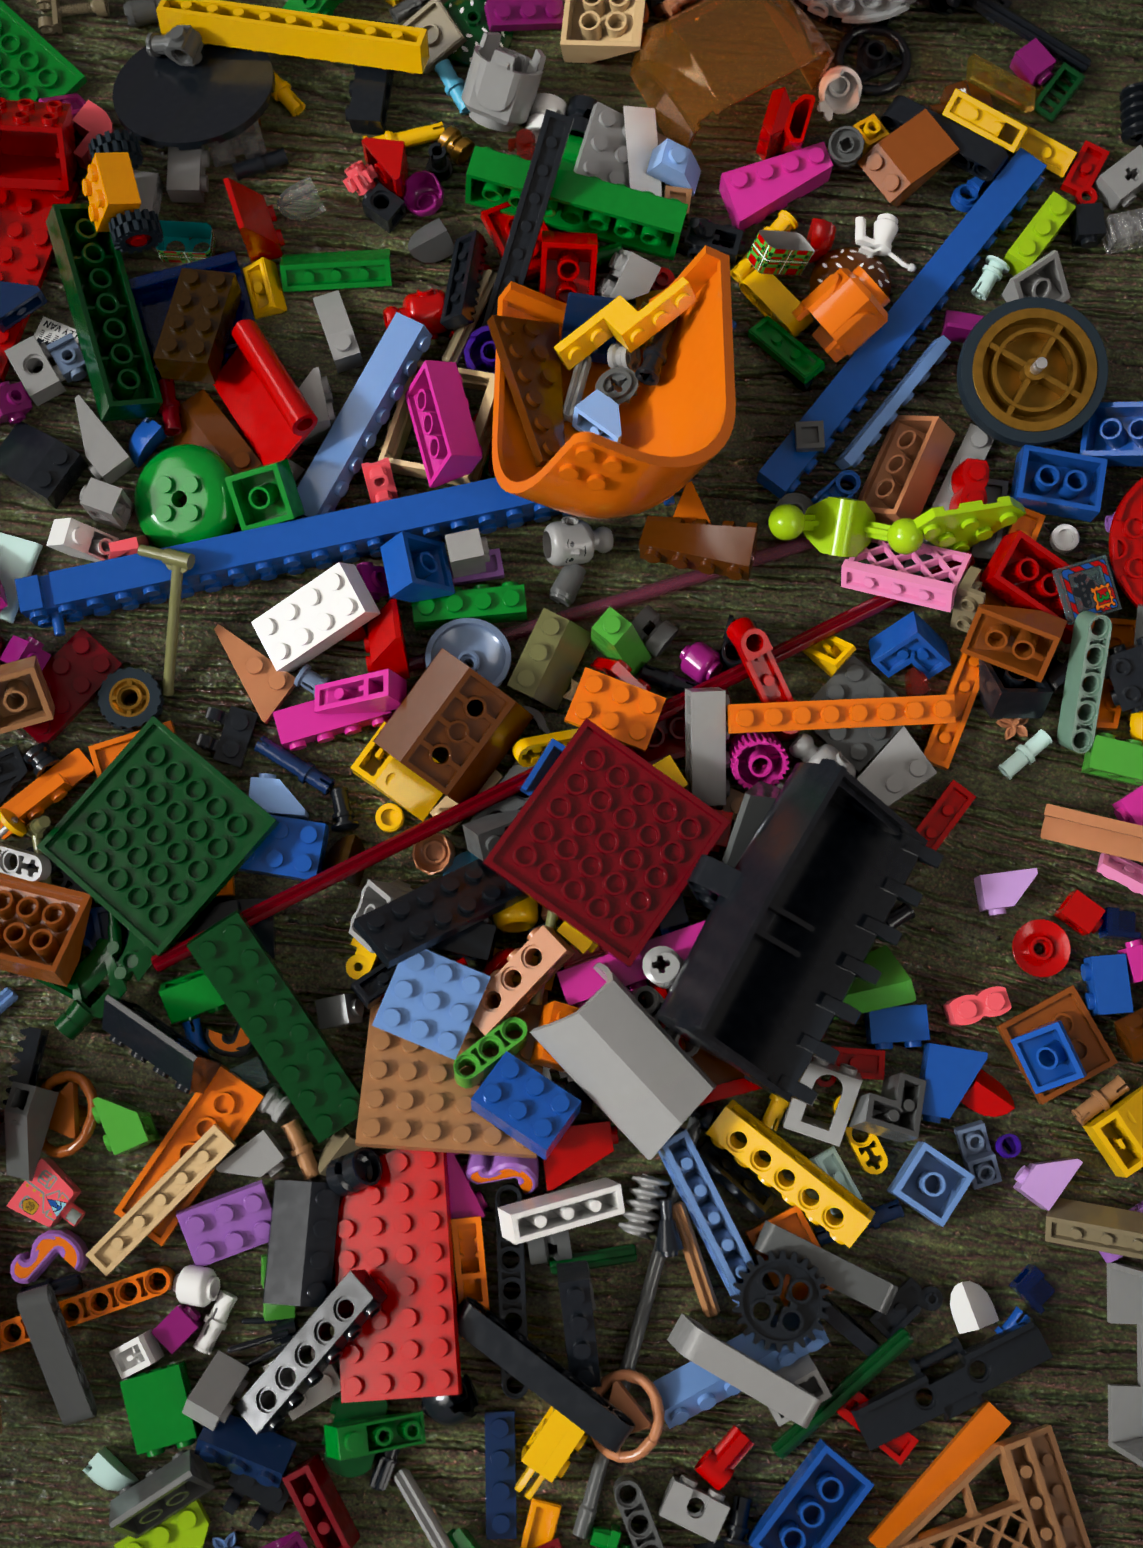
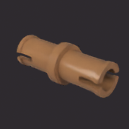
[1071,1075,1130,1126]
[281,1118,319,1181]

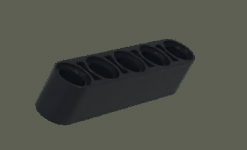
[880,95,1008,182]

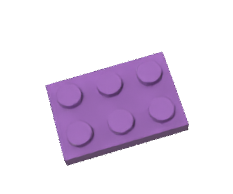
[176,1180,272,1267]

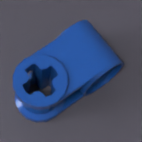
[811,470,861,504]

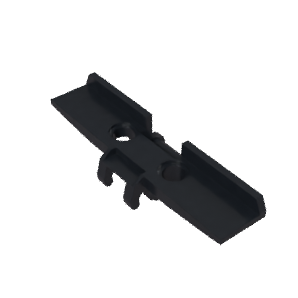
[850,1317,1053,1451]

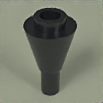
[655,1199,684,1257]

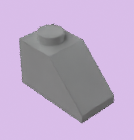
[215,1129,289,1178]

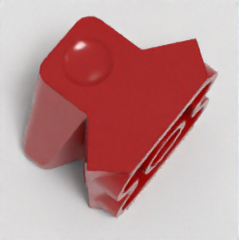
[756,87,815,160]

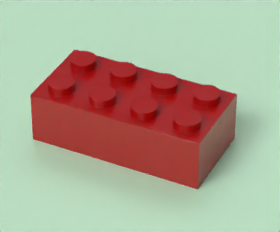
[979,530,1099,644]

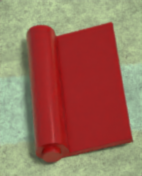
[213,319,318,465]

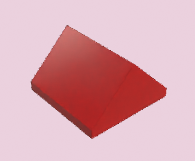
[361,137,409,200]

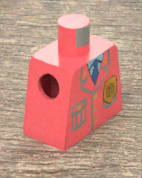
[7,1157,86,1227]

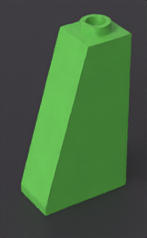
[833,945,917,1020]

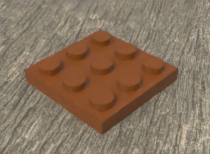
[996,985,1118,1104]

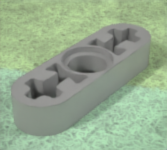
[0,843,52,881]

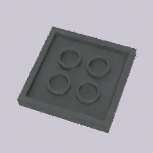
[809,655,902,774]

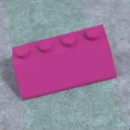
[405,360,483,488]

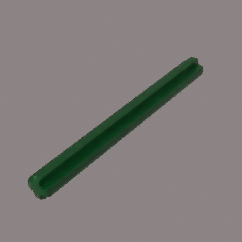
[771,1328,914,1459]

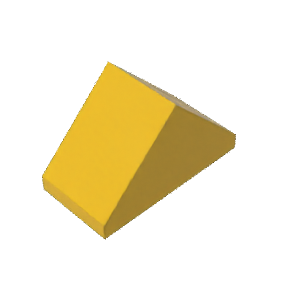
[802,635,856,677]

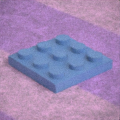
[372,949,491,1060]

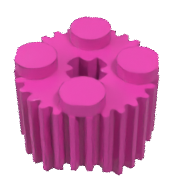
[729,732,789,790]

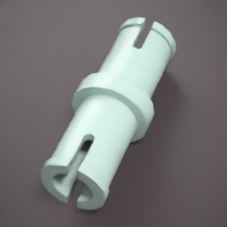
[998,729,1053,780]

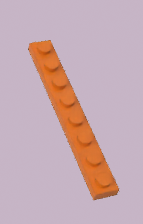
[727,694,956,734]

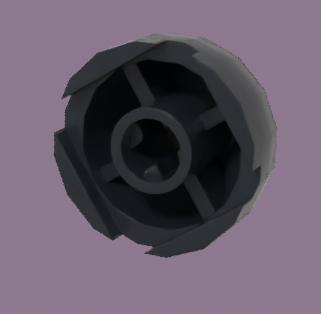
[421,1373,479,1426]

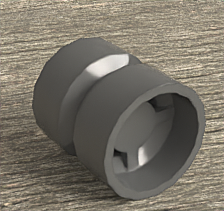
[828,126,864,170]
[631,605,679,658]
[527,1230,573,1265]

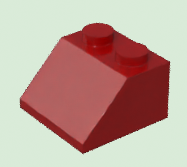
[363,599,410,679]

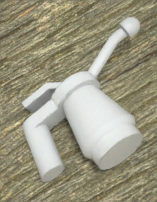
[855,213,916,272]

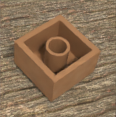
[0,655,55,734]

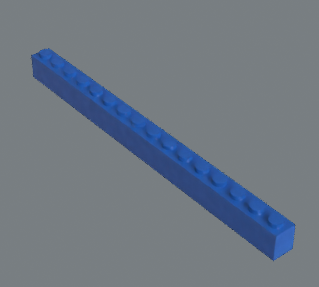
[756,147,1047,499]

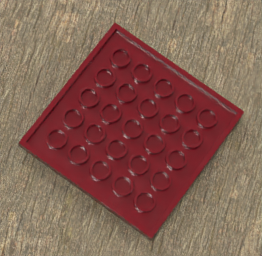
[483,718,731,967]

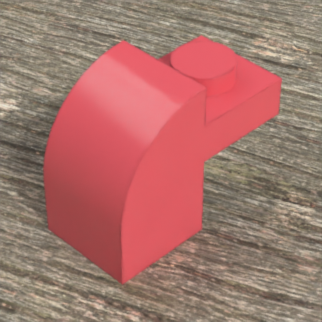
[73,100,115,170]

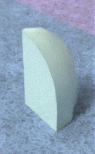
[83,1447,140,1491]

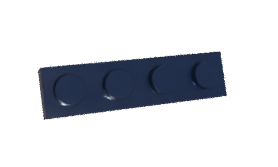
[485,1410,517,1540]

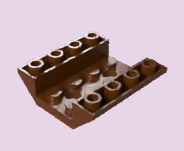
[373,648,534,804]

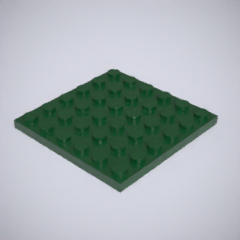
[37,716,279,957]

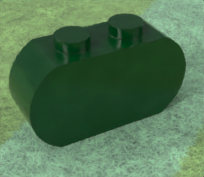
[322,1394,390,1478]

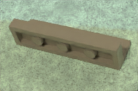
[1045,1198,1143,1259]

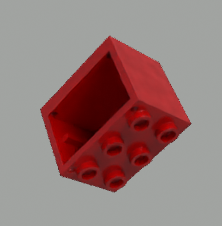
[0,97,78,191]

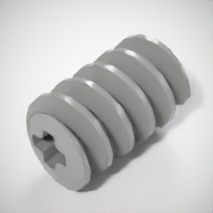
[642,946,684,990]
[618,1173,670,1241]

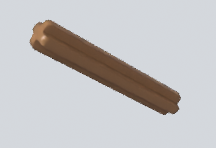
[672,1201,720,1318]

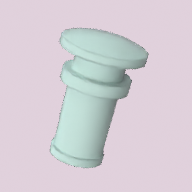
[971,255,1010,300]

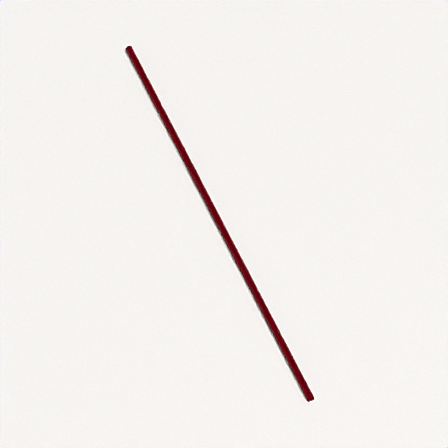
[151,551,975,971]

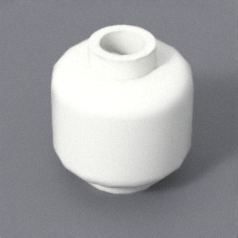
[173,1265,220,1307]

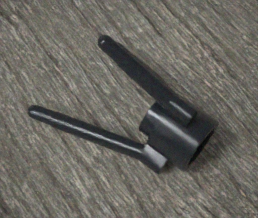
[227,1317,298,1368]

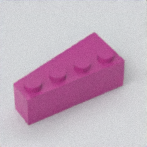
[719,142,833,232]

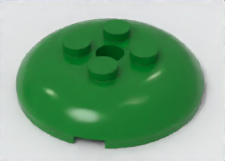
[134,444,238,548]

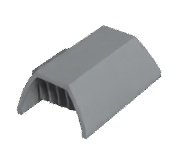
[530,962,717,1160]

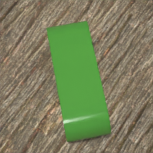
[453,1017,528,1088]

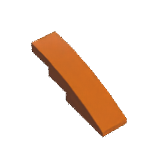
[451,1216,490,1339]

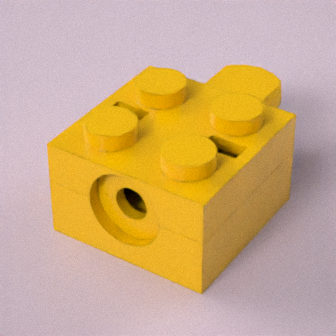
[514,1406,588,1500]

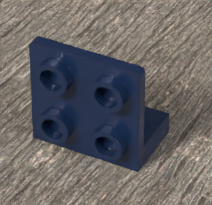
[560,292,616,364]

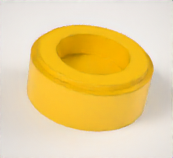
[375,803,405,833]

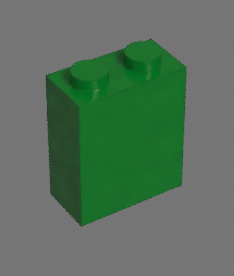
[120,1360,202,1457]

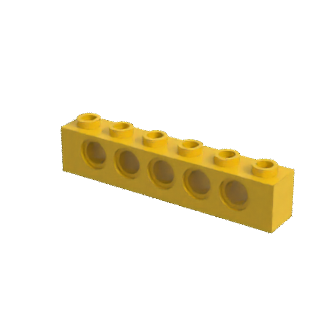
[706,1100,876,1248]

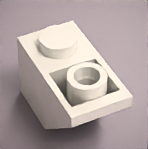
[46,518,119,562]

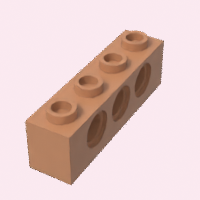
[472,925,576,1035]

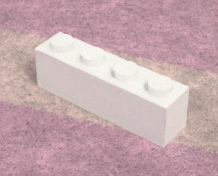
[497,1177,625,1245]

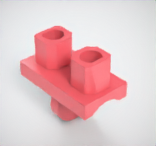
[361,457,398,504]

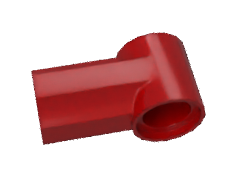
[694,1425,754,1491]

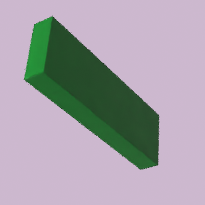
[748,315,825,384]

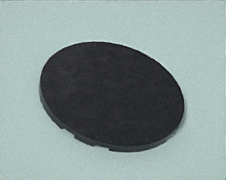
[113,44,275,151]

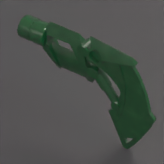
[54,899,156,1040]

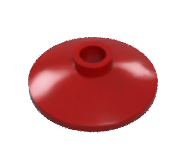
[1012,919,1071,977]

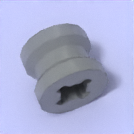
[607,343,641,371]
[257,1086,292,1123]

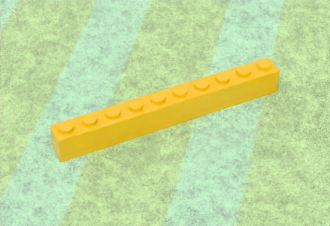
[156,0,429,74]

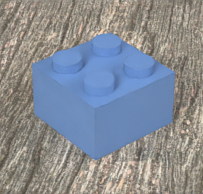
[886,1141,975,1227]

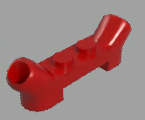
[726,617,801,741]

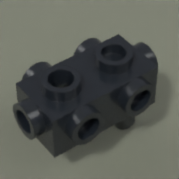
[679,217,746,265]

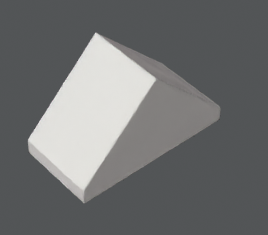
[109,1329,165,1379]

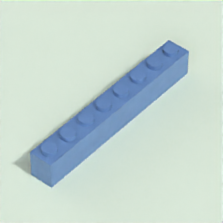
[297,312,432,518]

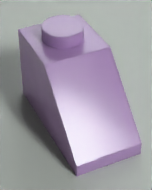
[974,868,1038,916]
[1013,1158,1083,1211]

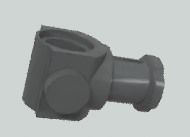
[145,25,204,66]

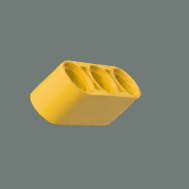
[739,269,813,337]

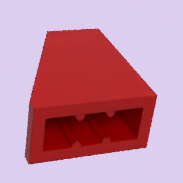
[543,1121,619,1191]

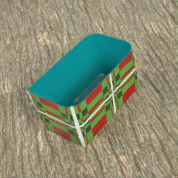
[156,220,216,265]

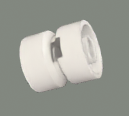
[525,93,567,143]

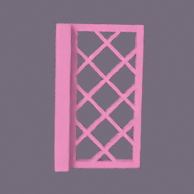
[841,539,972,613]

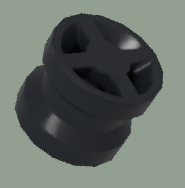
[23,742,61,777]

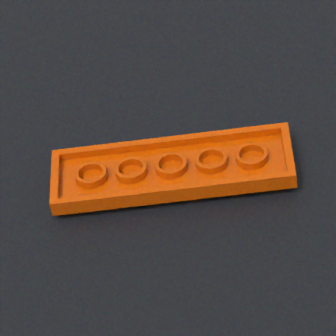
[114,1064,265,1246]

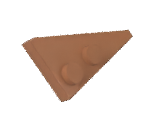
[214,624,295,725]

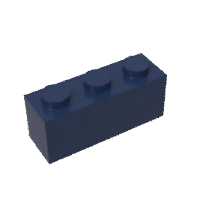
[194,1415,297,1489]

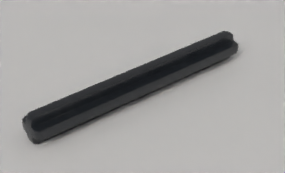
[973,0,1092,73]

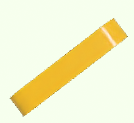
[512,728,579,767]
[832,1095,888,1175]

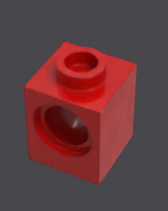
[1054,890,1106,936]

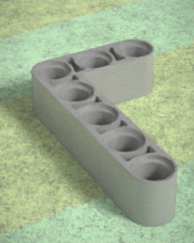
[667,1313,822,1429]

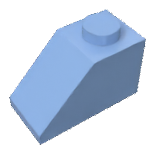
[646,138,701,196]
[572,389,622,443]
[249,773,309,819]

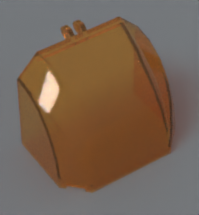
[630,0,835,149]

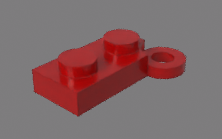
[1060,140,1110,204]
[815,1046,885,1087]

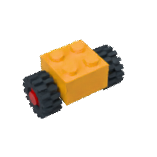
[82,130,164,254]

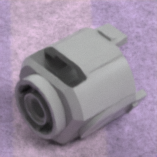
[461,32,546,132]

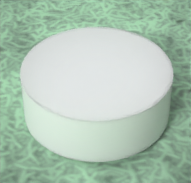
[1049,524,1080,553]

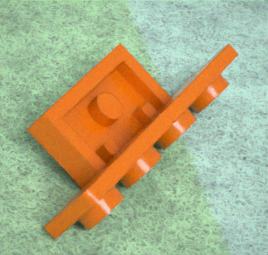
[0,748,95,840]

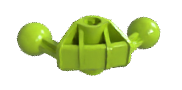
[768,497,924,557]

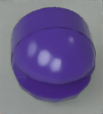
[995,1134,1021,1158]

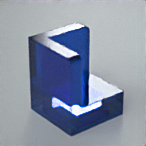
[1099,907,1142,941]
[1009,1264,1055,1314]

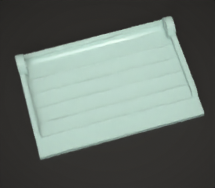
[0,532,43,624]

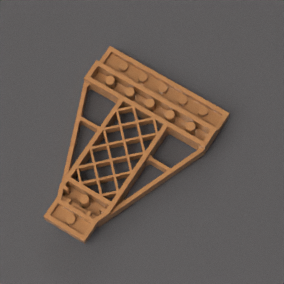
[886,1424,1092,1548]

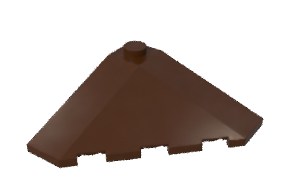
[173,389,263,506]

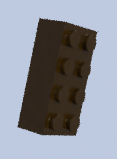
[153,268,242,384]

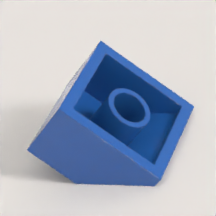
[380,531,455,603]

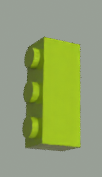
[1003,191,1076,276]

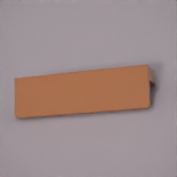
[1040,804,1143,863]

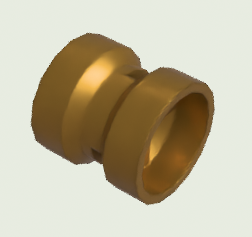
[437,125,475,165]

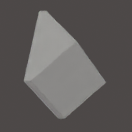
[1001,250,1070,302]

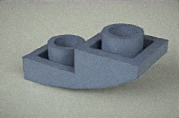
[953,1120,1002,1190]

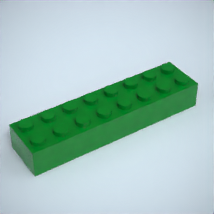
[465,145,689,261]

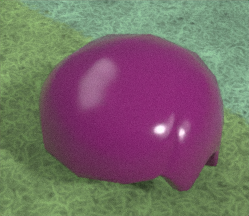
[403,170,444,217]

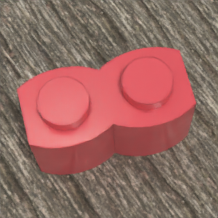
[943,986,1012,1027]

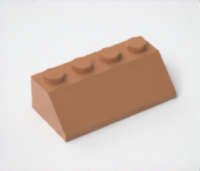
[858,415,956,525]

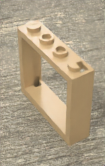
[378,361,495,485]

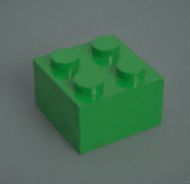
[225,458,305,531]

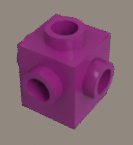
[0,381,33,424]
[356,562,389,603]

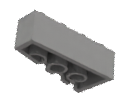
[857,726,937,807]

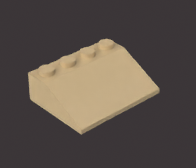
[560,0,646,63]

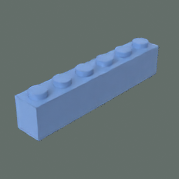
[653,1312,830,1429]

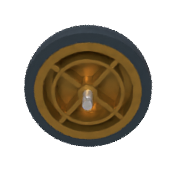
[957,297,1108,447]

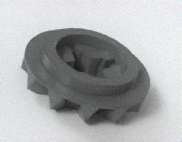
[595,367,640,407]

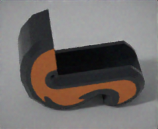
[203,1023,255,1058]

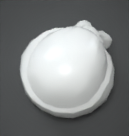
[817,65,862,121]

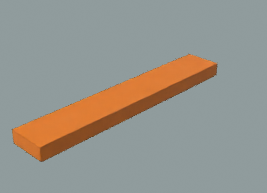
[867,1400,1011,1548]

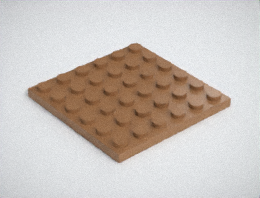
[355,982,548,1159]

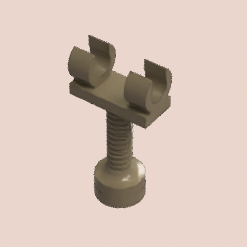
[36,0,110,35]

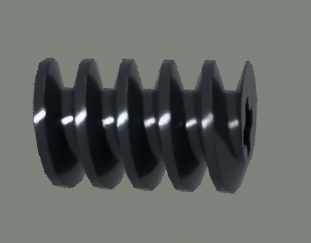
[1119,82,1143,147]

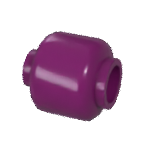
[680,642,723,683]

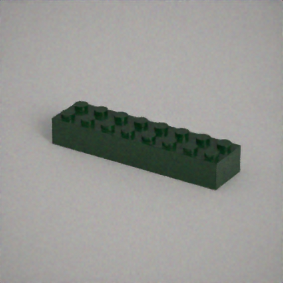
[46,203,163,422]
[186,909,361,1143]

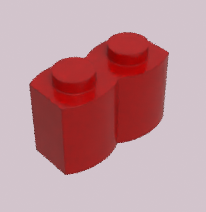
[949,458,990,510]

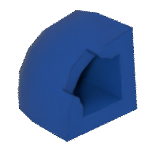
[128,417,167,468]

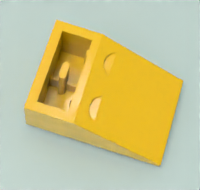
[350,721,443,822]
[1083,1085,1143,1178]

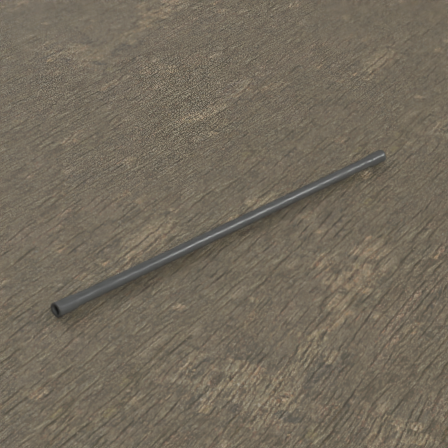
[572,1104,707,1539]

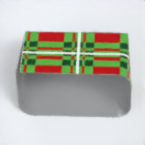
[746,230,815,276]

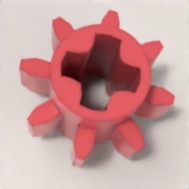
[343,161,378,196]

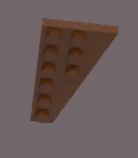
[487,315,565,467]

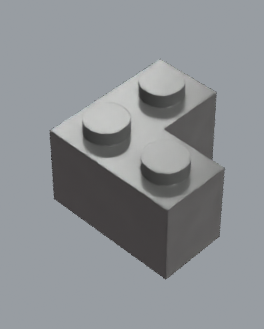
[849,1072,926,1143]

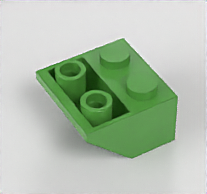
[92,1097,160,1156]

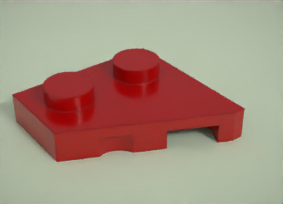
[590,657,651,691]

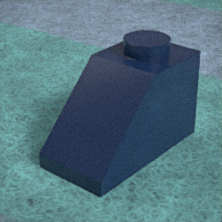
[0,281,48,333]

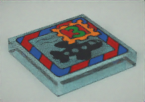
[1052,554,1122,625]

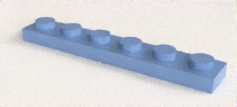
[834,335,951,470]

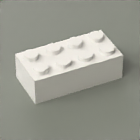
[251,562,381,672]

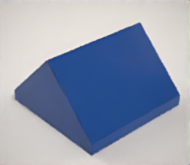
[1010,1020,1087,1094]

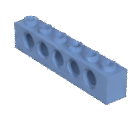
[658,1127,767,1304]

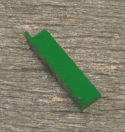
[280,249,392,292]

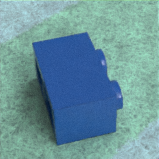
[1081,954,1134,1016]
[864,1004,930,1050]

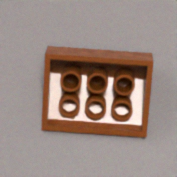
[0,873,93,987]

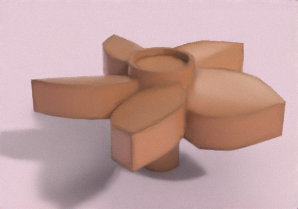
[996,718,1029,741]

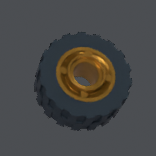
[98,667,164,733]

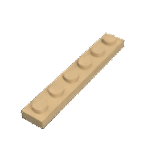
[86,1123,237,1276]

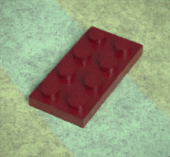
[23,628,125,744]

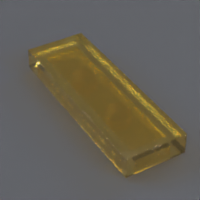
[966,54,1036,114]

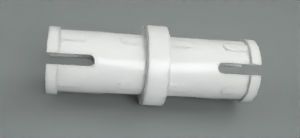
[193,1290,238,1355]

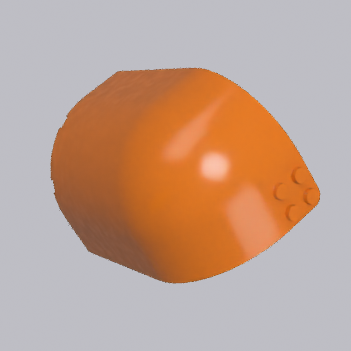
[492,245,736,519]

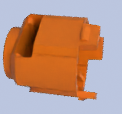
[792,266,891,363]

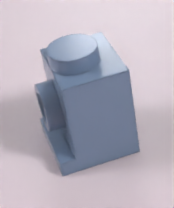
[46,333,88,383]

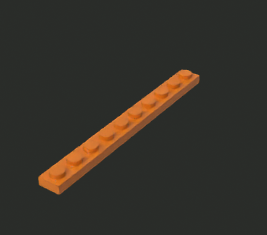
[923,507,1046,771]

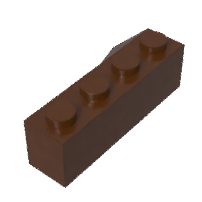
[639,516,758,581]

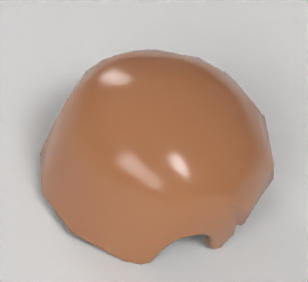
[412,832,456,875]

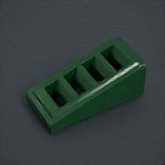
[1030,62,1086,123]

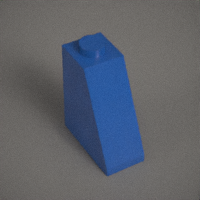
[919,1043,988,1123]

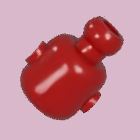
[383,288,448,340]

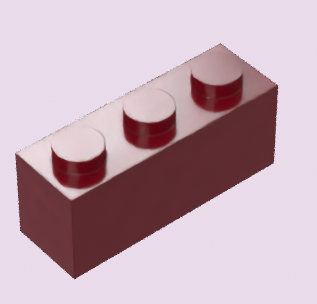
[282,1453,361,1548]

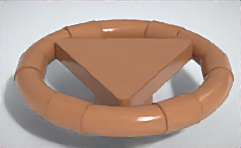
[590,1369,665,1463]

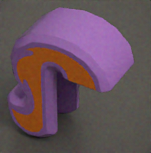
[466,1154,540,1195]
[10,1229,89,1284]

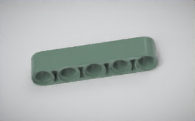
[1057,610,1112,754]

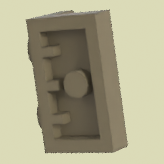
[950,566,986,633]

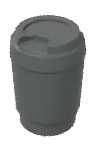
[123,0,161,28]
[549,564,586,607]

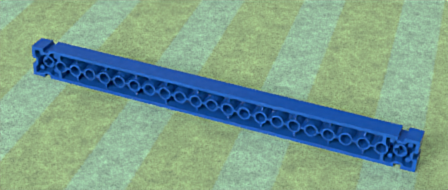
[14,477,692,636]

